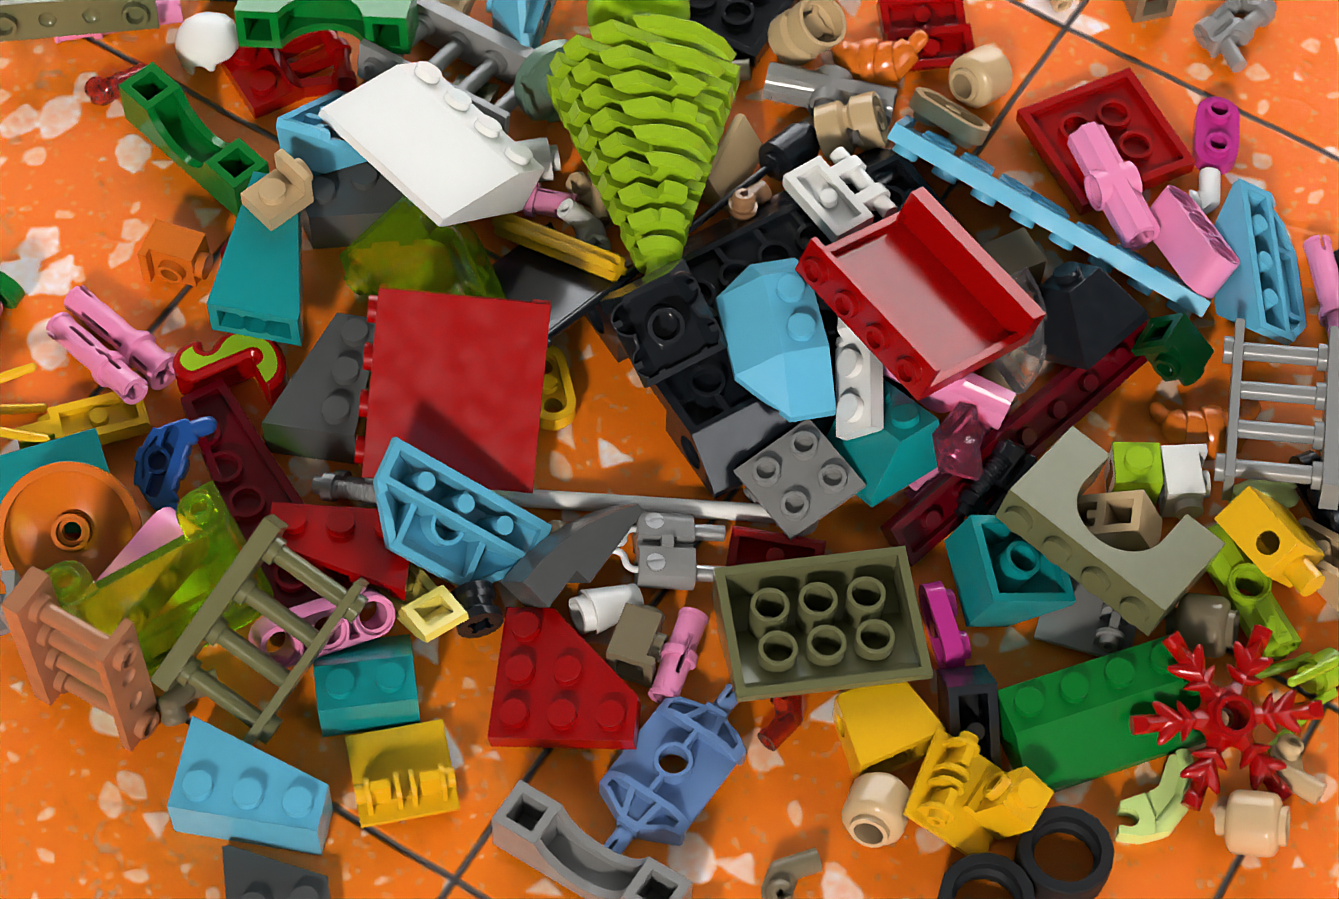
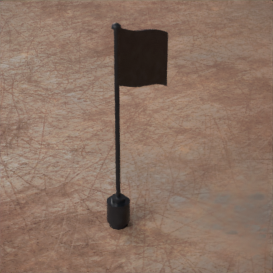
[477,122,821,348]

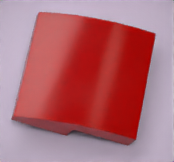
[876,0,974,72]

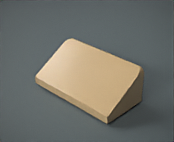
[700,113,762,212]

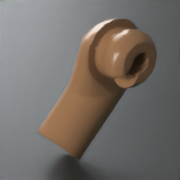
[728,181,772,221]

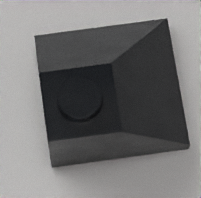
[1023,261,1149,370]

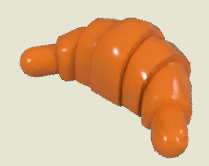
[830,30,928,86]
[1149,400,1261,460]

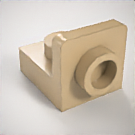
[240,148,314,232]

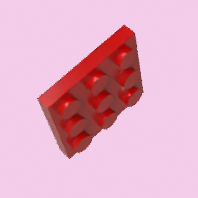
[1016,67,1196,216]

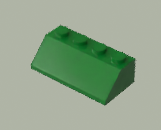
[998,635,1206,793]

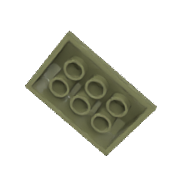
[712,546,933,702]

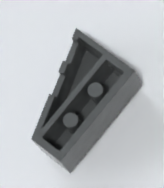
[301,161,454,249]
[261,313,375,465]

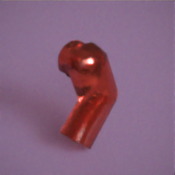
[84,63,145,106]
[757,695,803,751]

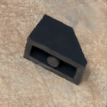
[936,664,1002,769]

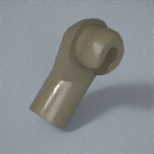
[761,847,823,899]

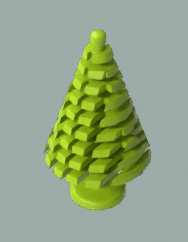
[546,0,741,275]

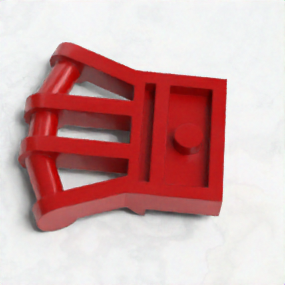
[219,30,357,119]

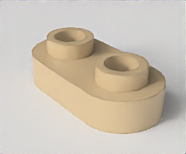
[909,87,991,149]

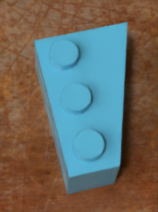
[167,715,333,856]

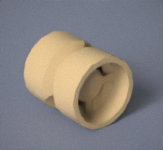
[768,0,847,66]
[813,91,890,161]

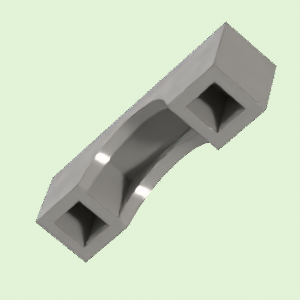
[491,780,693,899]

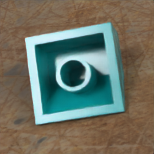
[826,379,946,507]
[944,515,1076,627]
[313,634,421,737]

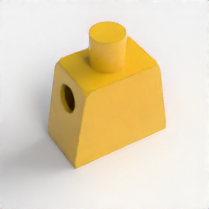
[1214,485,1325,596]
[832,682,945,781]

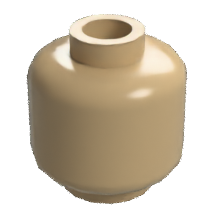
[949,45,1013,108]
[842,772,911,848]
[1215,789,1291,858]

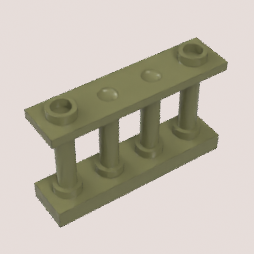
[0,0,159,42]
[150,514,370,746]

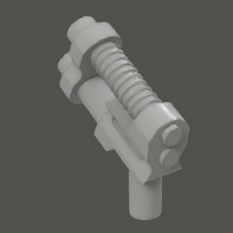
[1192,0,1277,73]
[312,469,377,507]

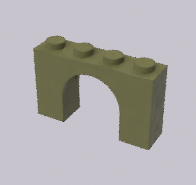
[995,426,1225,636]

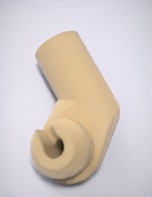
[1270,734,1327,805]

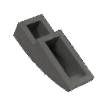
[501,504,644,608]

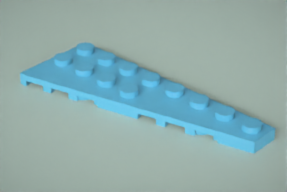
[887,115,1211,318]

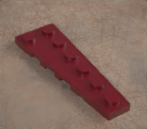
[180,377,353,639]

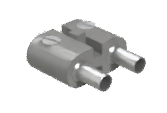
[612,511,727,591]

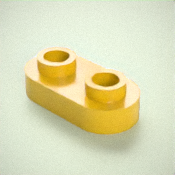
[539,345,576,430]

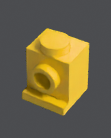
[962,766,1054,840]

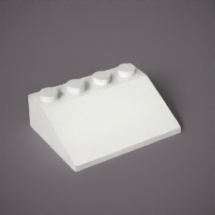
[318,61,545,227]

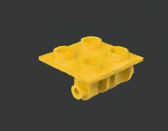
[345,719,460,828]
[902,728,1006,856]

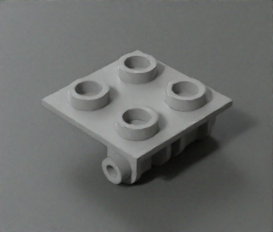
[733,419,866,540]
[1034,575,1137,657]

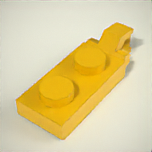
[15,391,151,449]

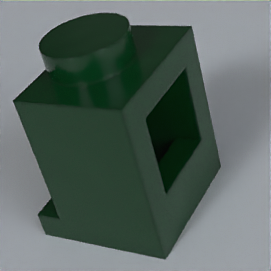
[1131,312,1214,386]

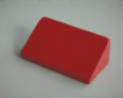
[726,525,827,566]

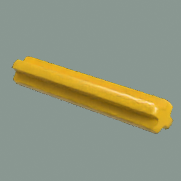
[491,213,627,282]

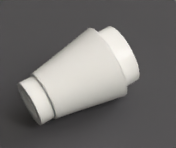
[568,583,644,636]

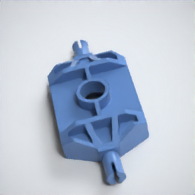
[599,683,746,854]

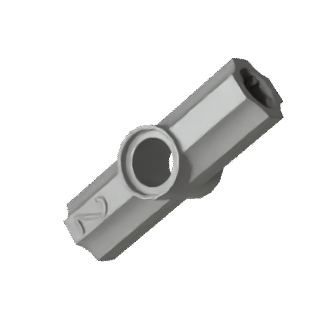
[762,61,898,126]

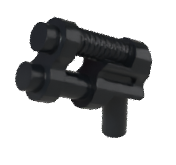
[954,439,1037,521]

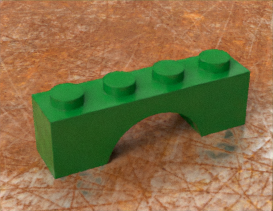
[234,0,419,54]
[118,61,270,217]

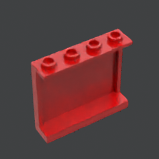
[795,186,1046,401]
[354,284,551,493]

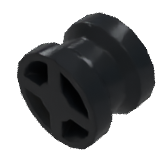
[450,580,504,638]

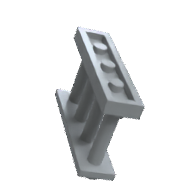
[357,0,535,135]
[1214,318,1339,510]

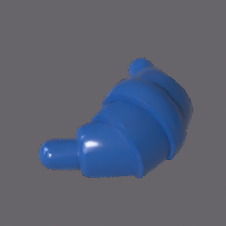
[134,416,217,518]

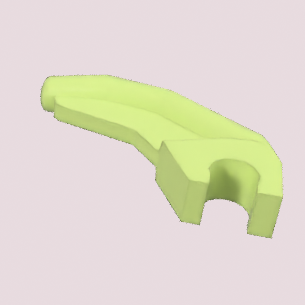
[1115,748,1194,844]

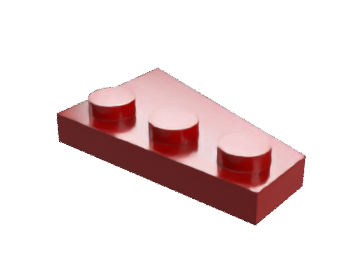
[270,502,411,601]

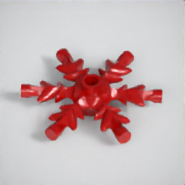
[1129,624,1324,811]

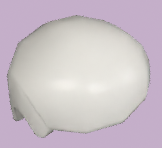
[175,12,239,75]

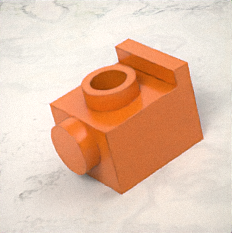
[137,219,213,287]

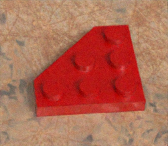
[487,607,641,750]

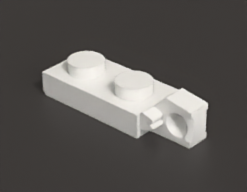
[835,317,884,441]

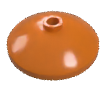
[0,461,143,607]

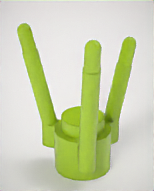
[1254,647,1339,753]

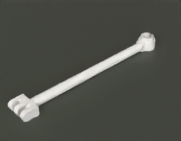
[489,489,819,536]

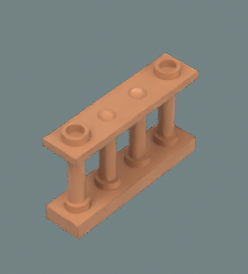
[1,566,160,752]

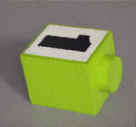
[1104,442,1163,507]

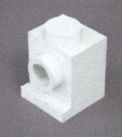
[1158,444,1211,520]

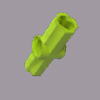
[1207,524,1302,663]

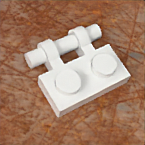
[782,146,898,243]

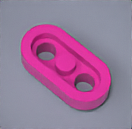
[1192,97,1240,175]
[918,581,971,669]

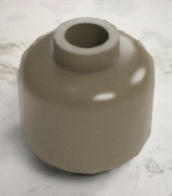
[1166,593,1240,658]

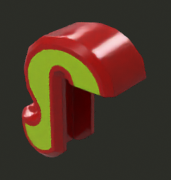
[173,333,289,408]

